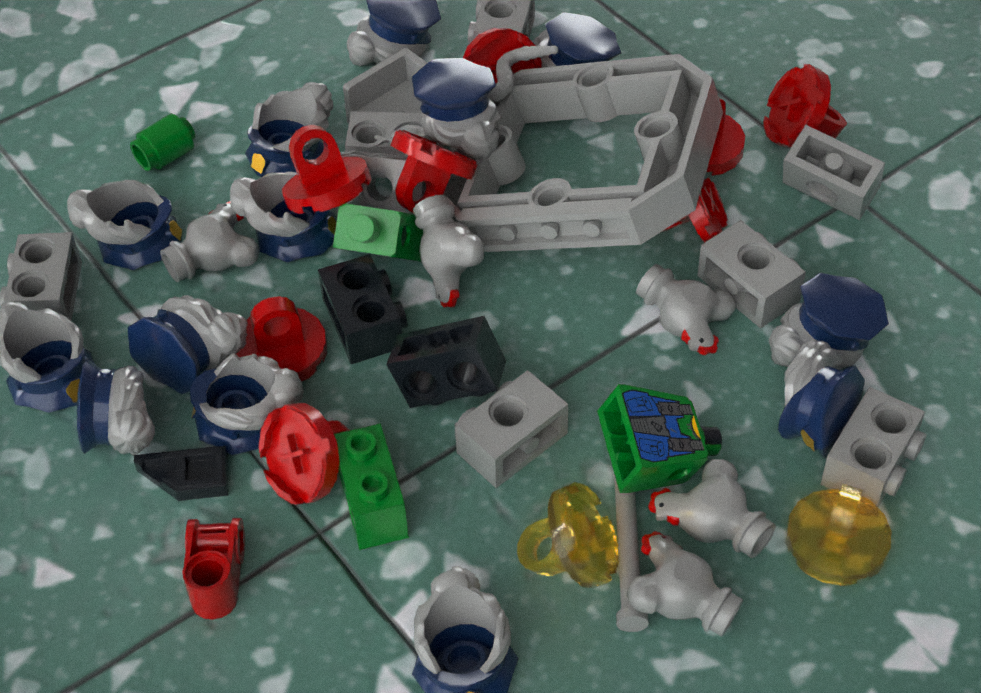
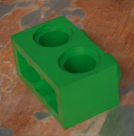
[334,423,409,550]

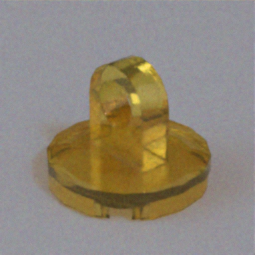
[517,482,619,588]
[785,483,892,586]

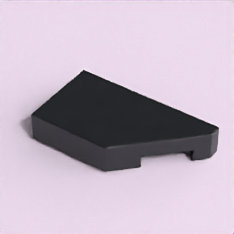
[134,445,228,501]

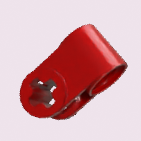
[182,518,245,620]

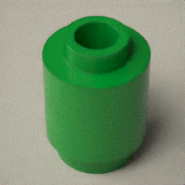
[130,113,195,171]

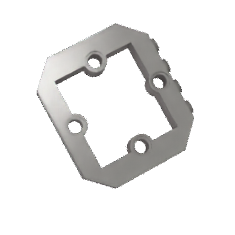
[443,54,723,252]

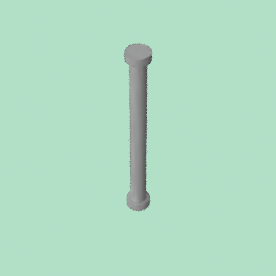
[614,474,649,632]

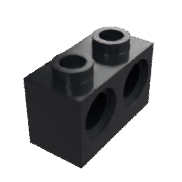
[318,254,408,364]
[386,316,506,408]

